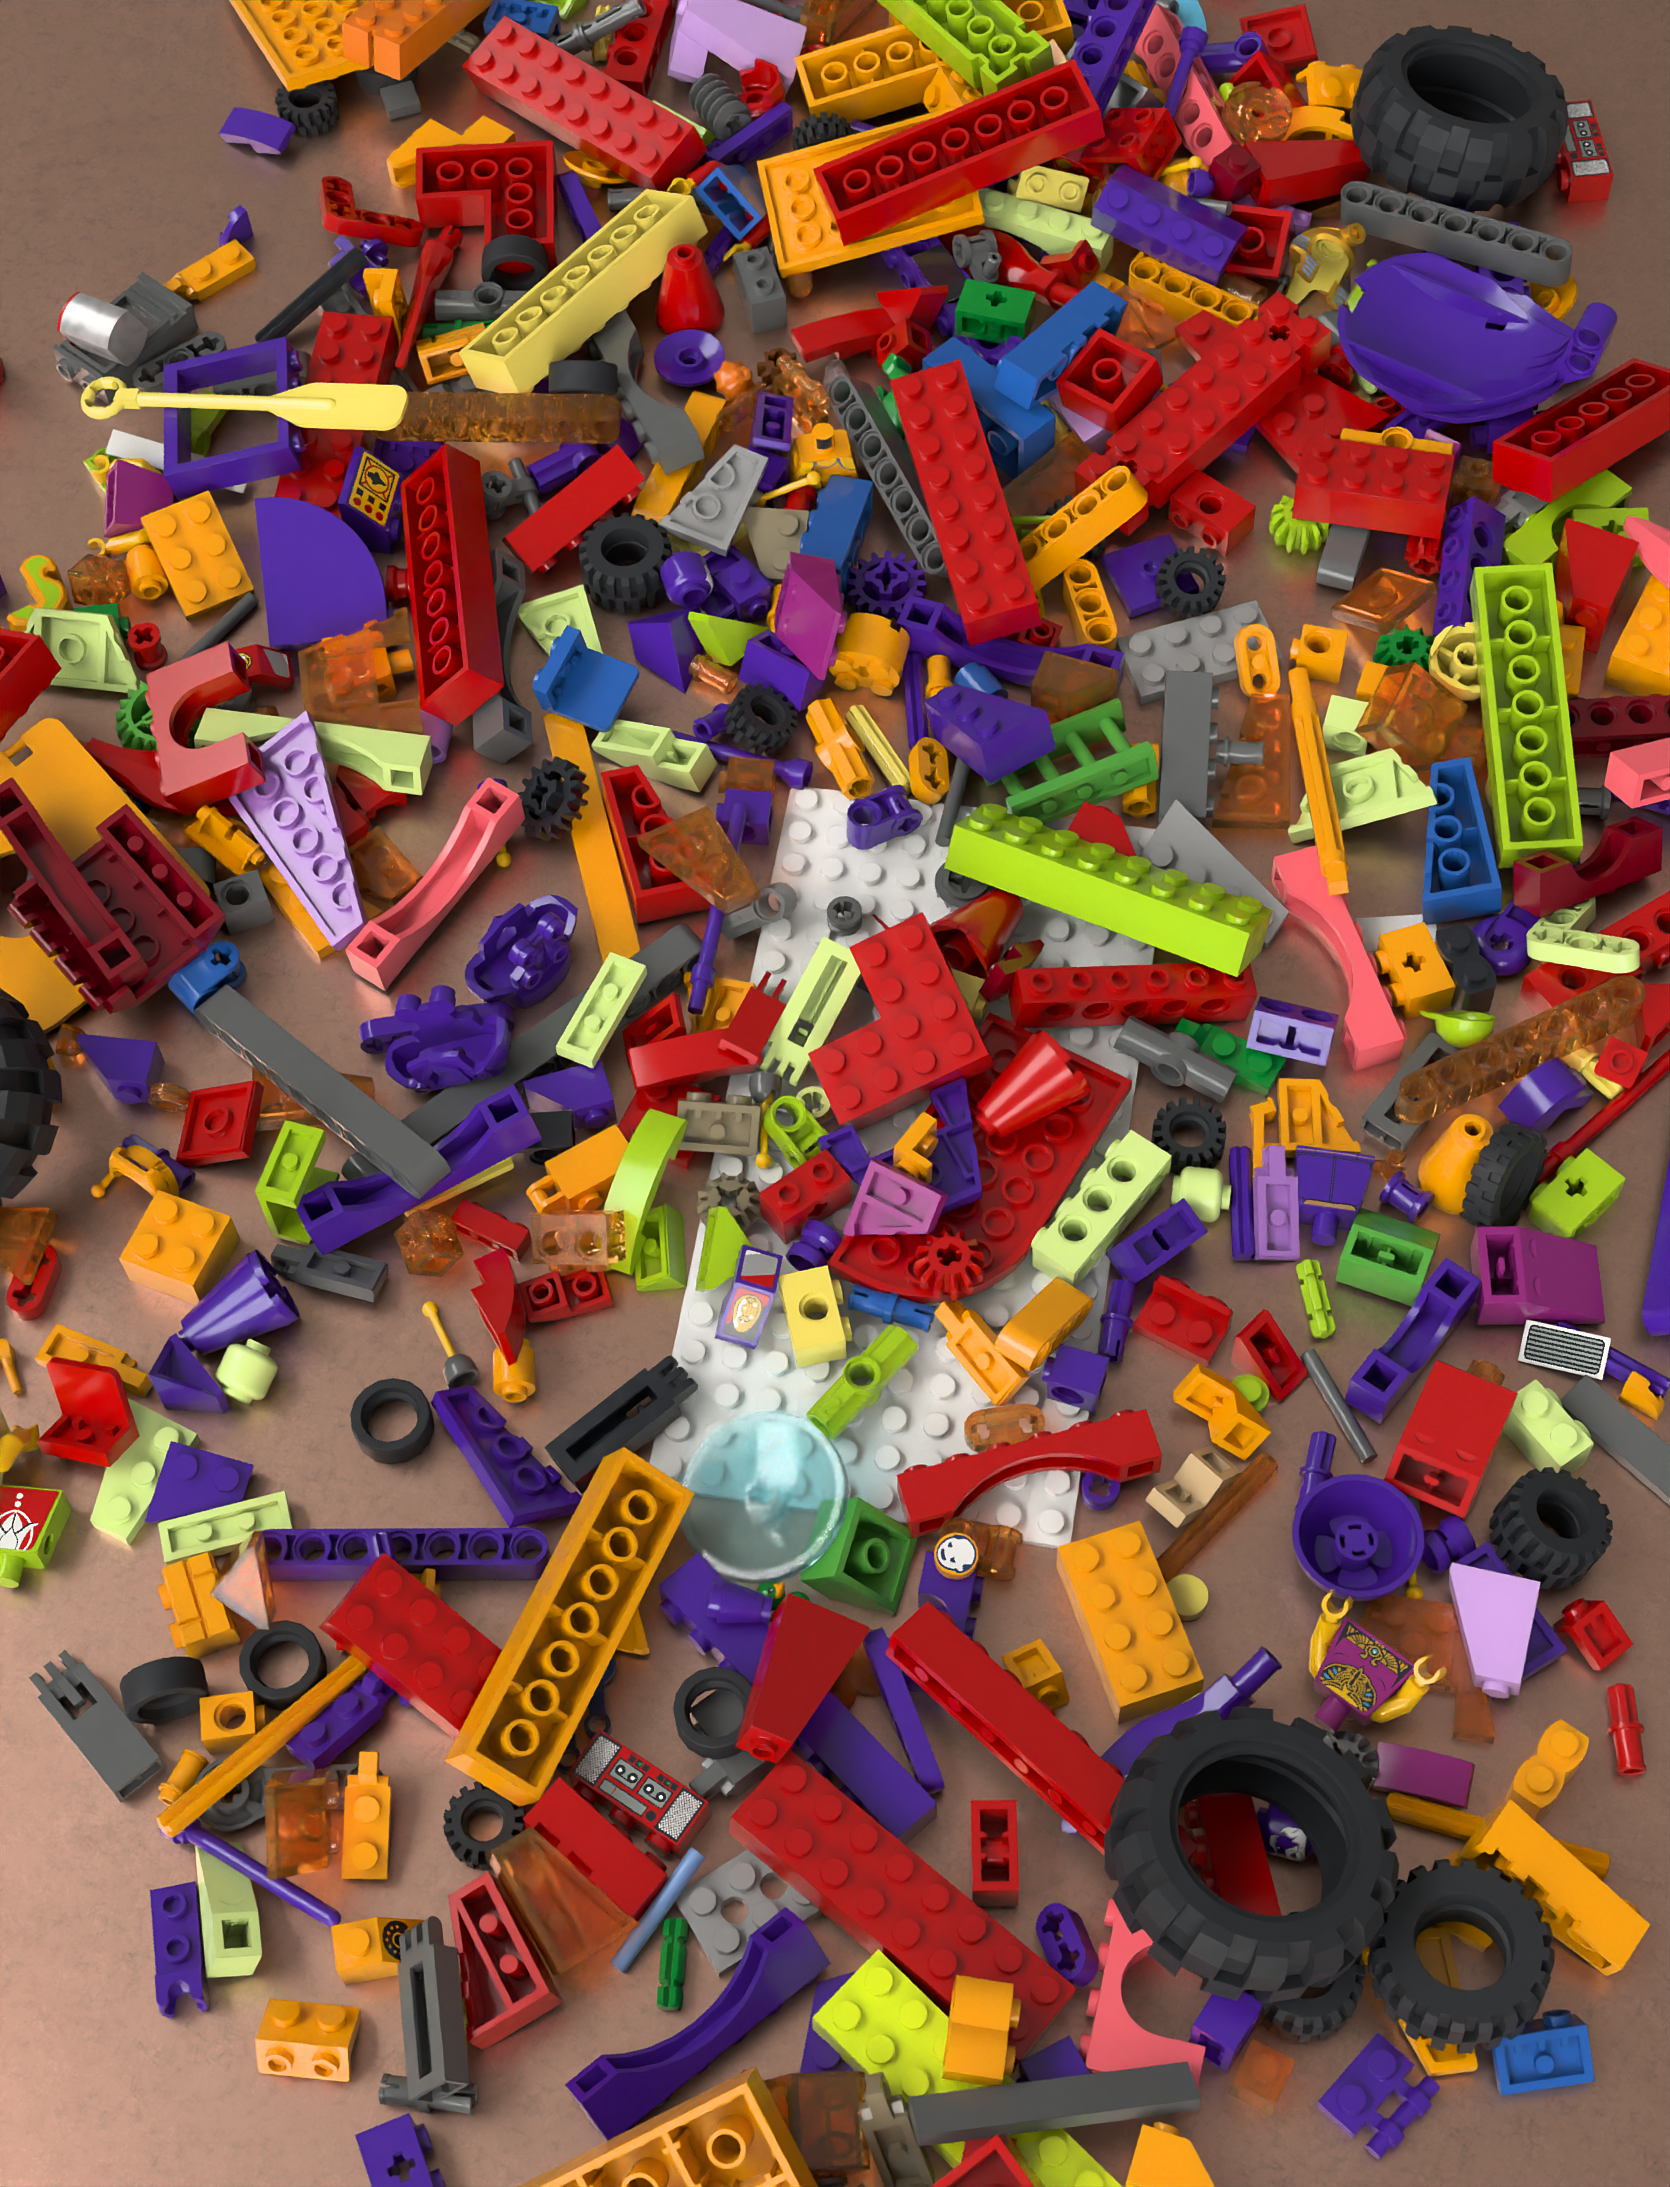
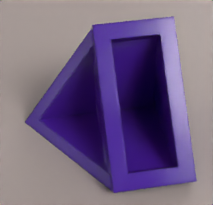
[627,605,705,694]
[148,1333,231,1414]

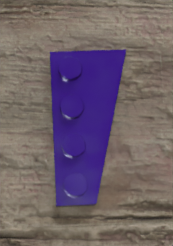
[431,1385,582,1528]

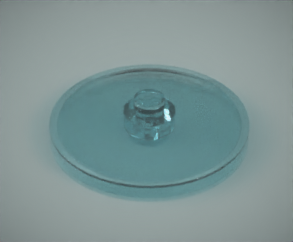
[681,1411,849,1584]

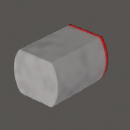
[57,291,148,367]

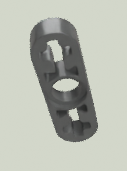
[132,332,228,393]

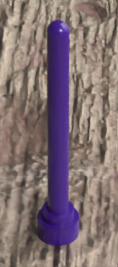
[1164,26,1208,121]
[644,723,813,790]
[159,1819,341,1928]

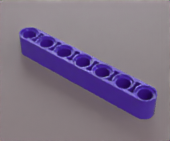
[249,1528,552,1582]

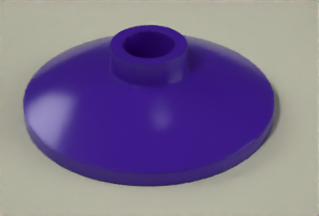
[654,330,725,387]

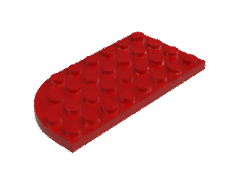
[827,1012,1132,1304]

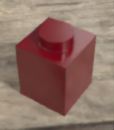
[1208,143,1262,204]

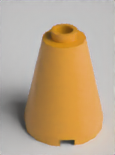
[1418,1114,1493,1215]

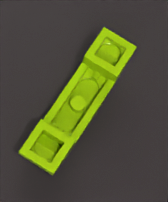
[593,1109,689,1276]

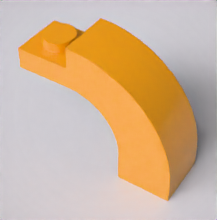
[1247,106,1354,141]

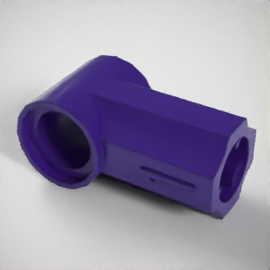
[1200,32,1270,75]
[526,432,602,494]

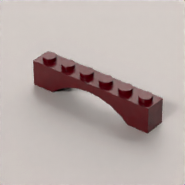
[0,777,151,992]

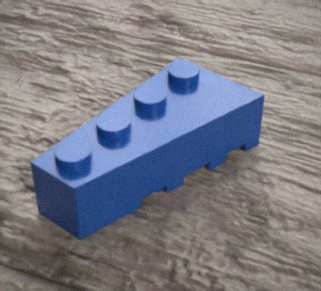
[993,280,1128,410]
[800,475,874,604]

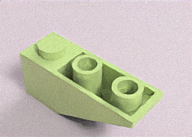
[195,1842,262,1978]

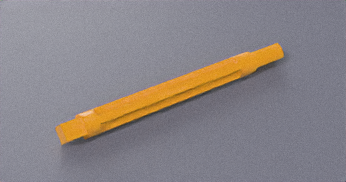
[1288,667,1349,896]

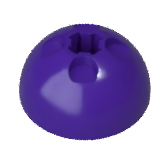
[1292,1474,1424,1601]

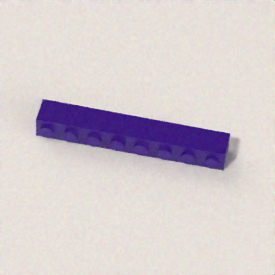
[658,1552,937,1845]

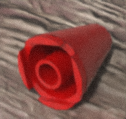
[655,244,725,336]
[931,888,1024,980]
[975,1029,1091,1138]

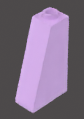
[676,0,807,95]

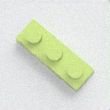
[556,952,647,1068]
[158,1491,294,1566]

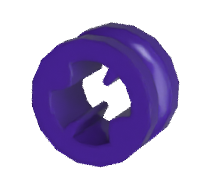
[1081,1472,1120,1511]

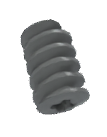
[689,73,752,143]

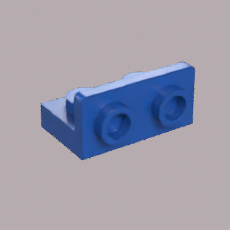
[483,0,561,41]
[1492,2009,1595,2095]

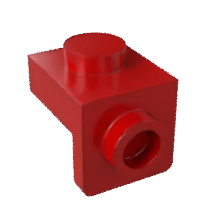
[1039,240,1100,289]

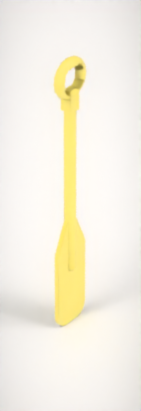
[81,376,409,431]

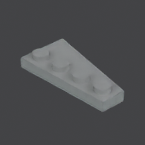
[1139,799,1289,948]

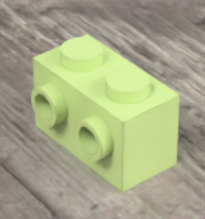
[1503,1379,1594,1474]

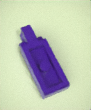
[285,1671,396,1772]

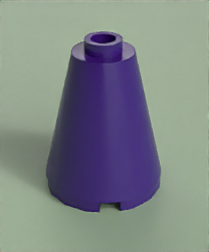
[178,1249,300,1355]

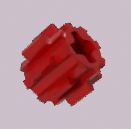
[1404,532,1445,576]

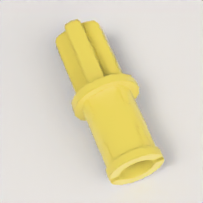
[1550,1032,1624,1100]

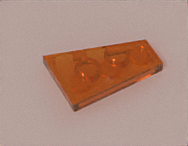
[637,805,761,915]

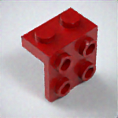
[38,1357,140,1467]

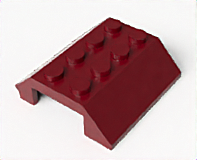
[7,803,226,1014]

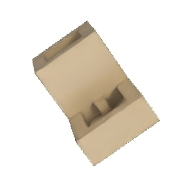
[1145,1444,1242,1528]

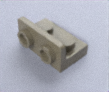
[677,1092,760,1155]

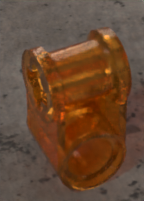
[938,1517,1024,1582]

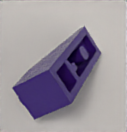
[749,391,794,453]

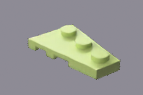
[90,1398,201,1545]

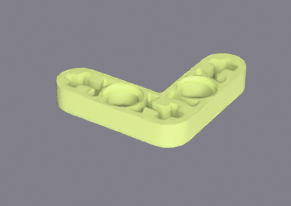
[1526,896,1640,973]

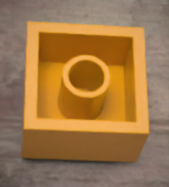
[119,1190,240,1305]

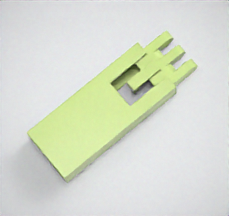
[760,936,862,1087]

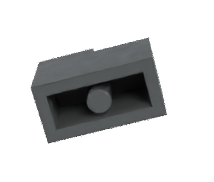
[689,1689,786,1801]

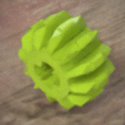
[1269,495,1331,556]

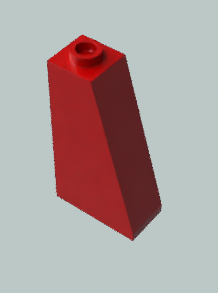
[1243,140,1371,209]
[735,1593,869,1764]

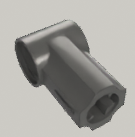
[721,882,797,940]

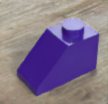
[77,1034,165,1104]
[523,1060,617,1130]

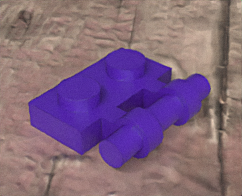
[1316,2032,1440,2159]

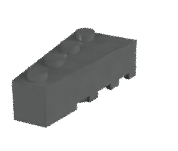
[1157,670,1219,827]

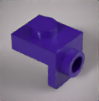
[714,558,771,623]

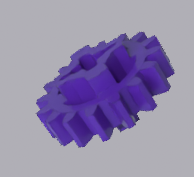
[846,550,927,621]

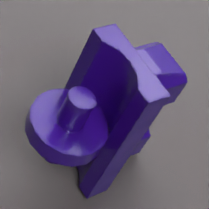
[328,235,389,299]

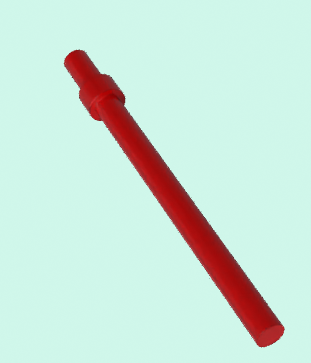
[1537,1049,1670,1186]

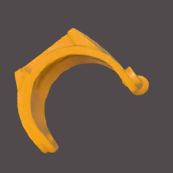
[91,1145,179,1198]

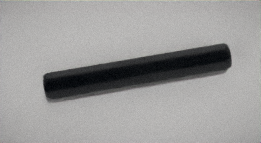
[254,247,368,343]

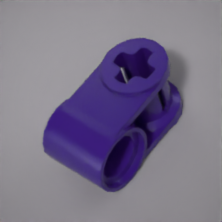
[846,785,923,850]

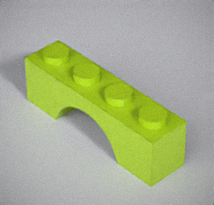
[1501,469,1633,571]

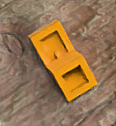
[1172,1362,1271,1461]

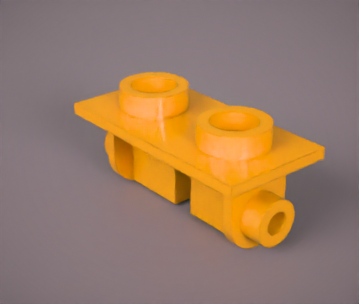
[184,805,268,876]

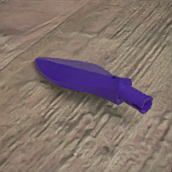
[1062,1646,1282,1835]

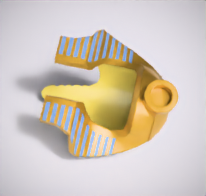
[1285,223,1366,310]

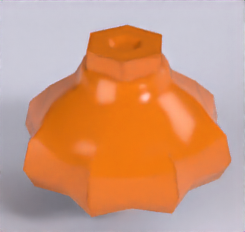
[714,361,755,402]

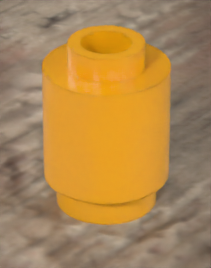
[125,544,168,600]
[493,1338,536,1402]

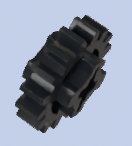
[517,756,589,842]

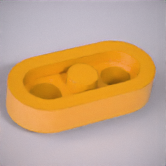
[1234,624,1280,700]

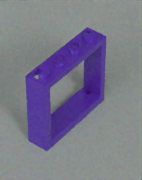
[164,336,306,499]

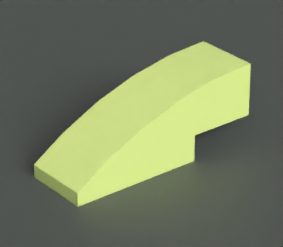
[591,719,717,793]

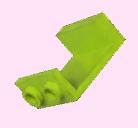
[255,1120,340,1246]

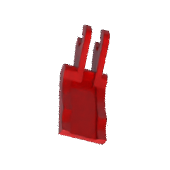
[718,971,787,1065]

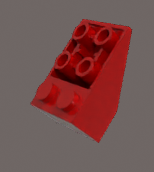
[1384,1360,1518,1518]

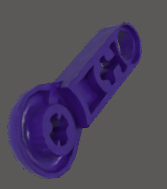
[1472,857,1581,976]

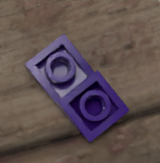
[219,107,296,154]

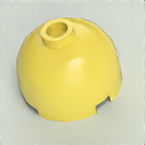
[1428,622,1481,700]

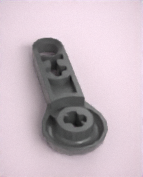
[194,1757,383,1832]

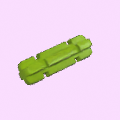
[1296,1259,1336,1339]

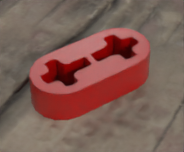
[6,1243,62,1321]

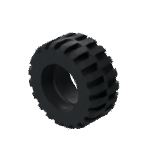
[1367,1858,1555,2053]

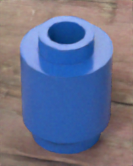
[954,662,1008,699]

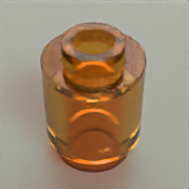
[1217,273,1269,307]

